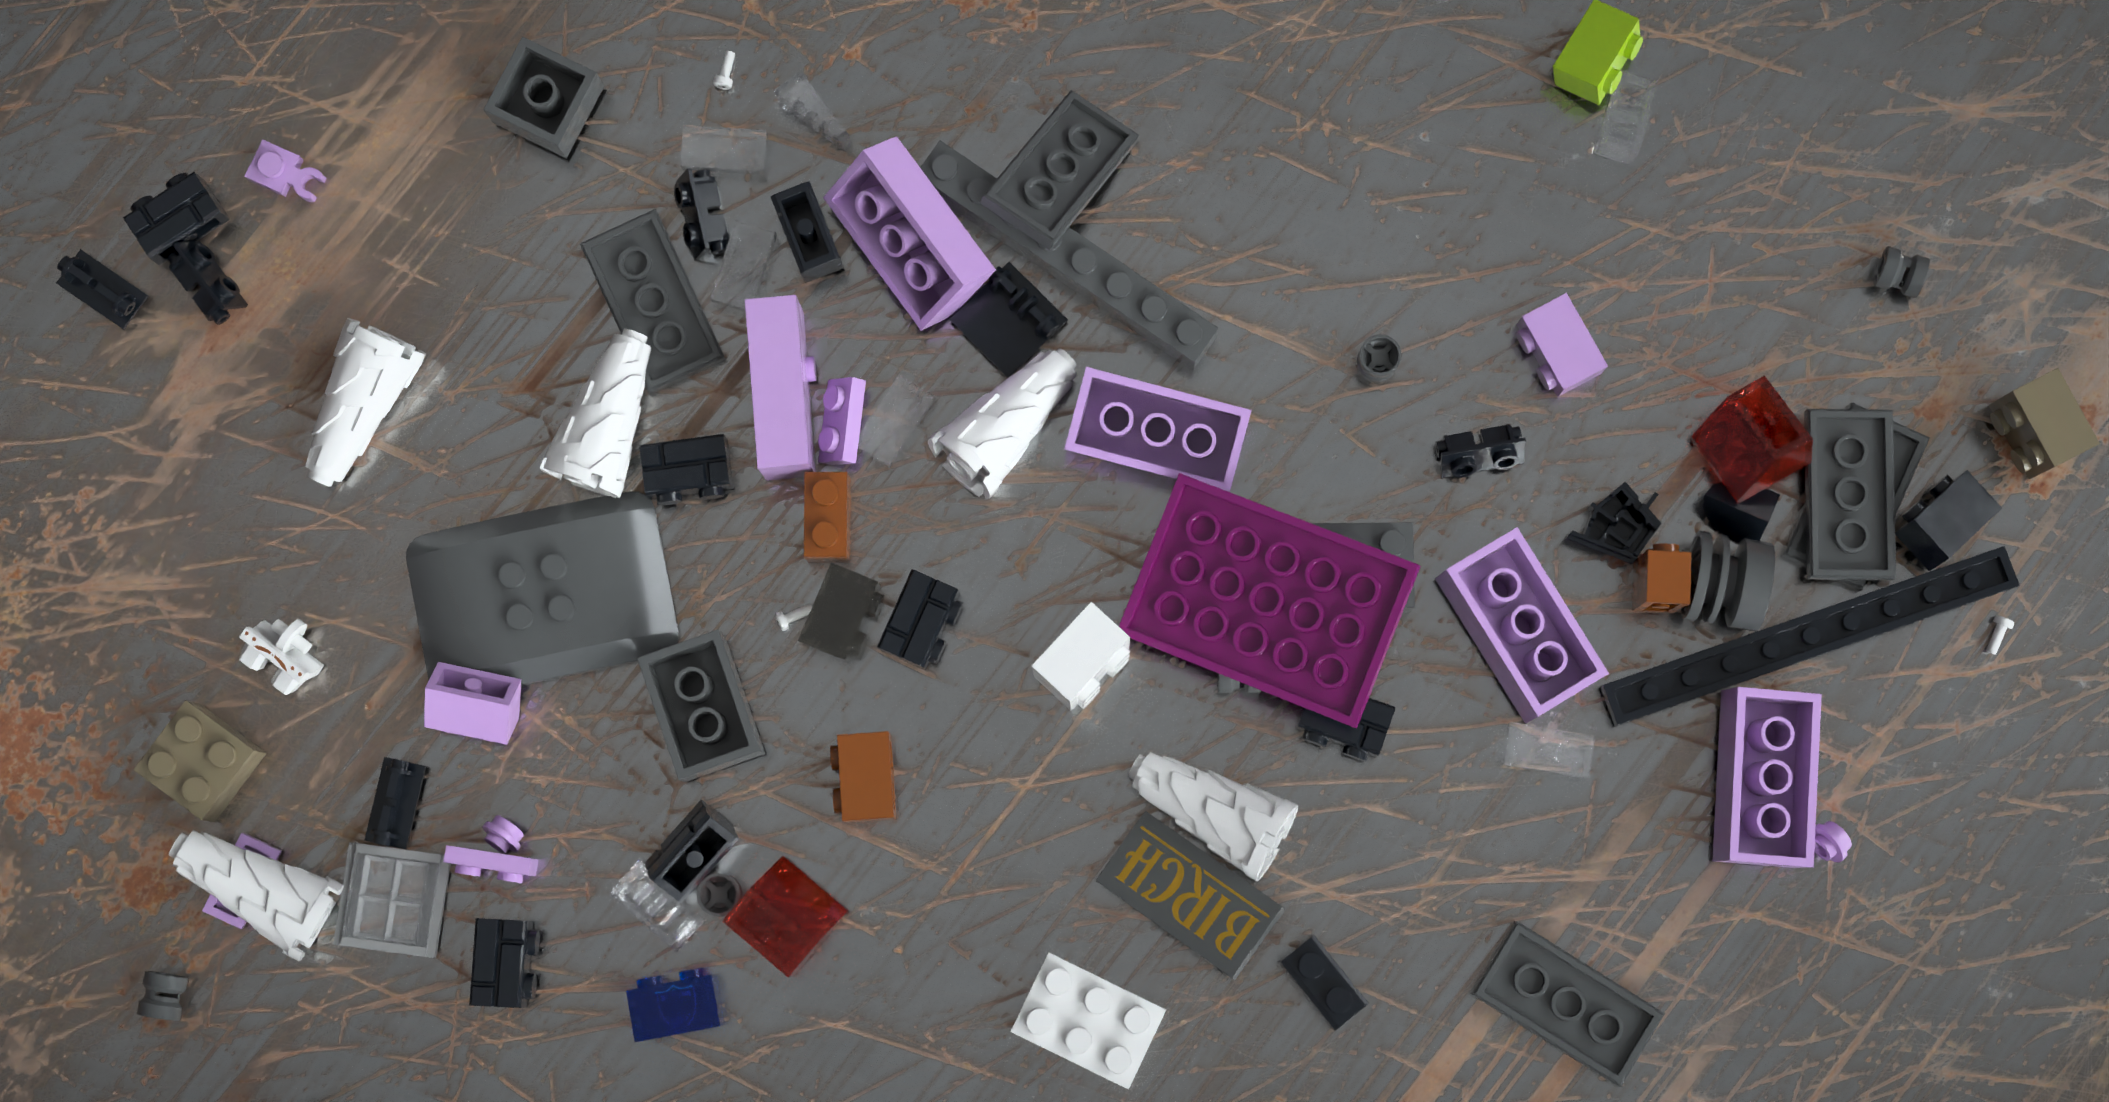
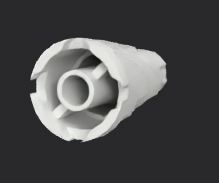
[305,318,426,487]
[539,328,651,498]
[928,348,1077,500]
[1128,752,1298,882]
[168,830,344,961]

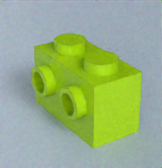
[1553,0,1643,105]

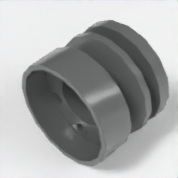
[1681,531,1775,632]

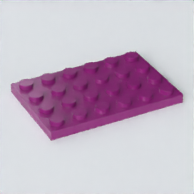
[1119,473,1421,728]

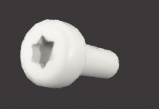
[713,51,735,90]
[775,603,815,631]
[1986,615,2014,655]

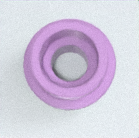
[482,815,524,854]
[1814,821,1852,863]

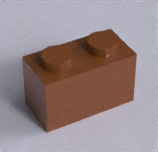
[804,472,851,563]
[1632,543,1692,613]
[830,731,897,823]

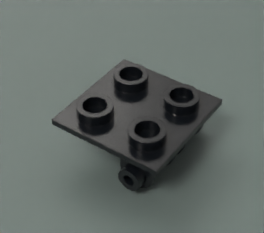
[949,262,1068,378]

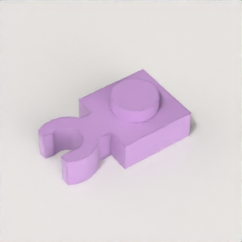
[245,140,326,202]

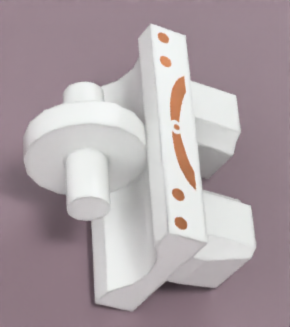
[239,619,324,695]

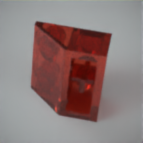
[1691,375,1813,504]
[722,855,848,978]

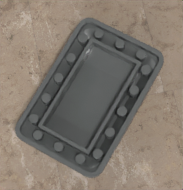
[406,492,679,686]

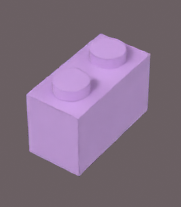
[1516,293,1608,397]
[424,662,521,745]

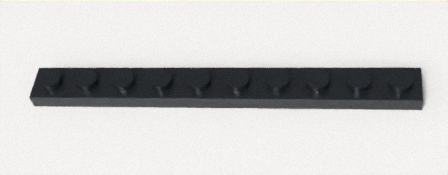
[1600,546,2020,726]

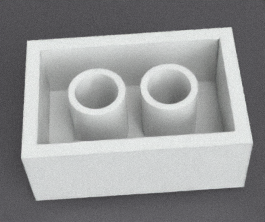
[1031,602,1130,711]
[1011,952,1166,1090]

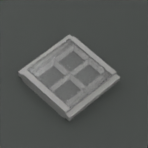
[333,842,451,958]

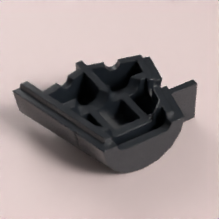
[1566,482,1662,564]

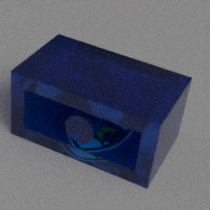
[626,967,725,1042]

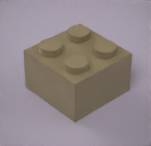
[1988,368,2100,480]
[133,700,267,822]

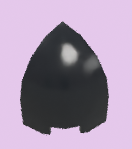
[1703,480,1780,543]

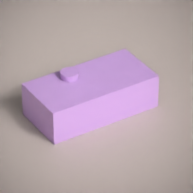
[823,136,996,331]
[745,295,817,481]
[1064,367,1251,492]
[1435,527,1609,724]
[1713,687,1822,868]

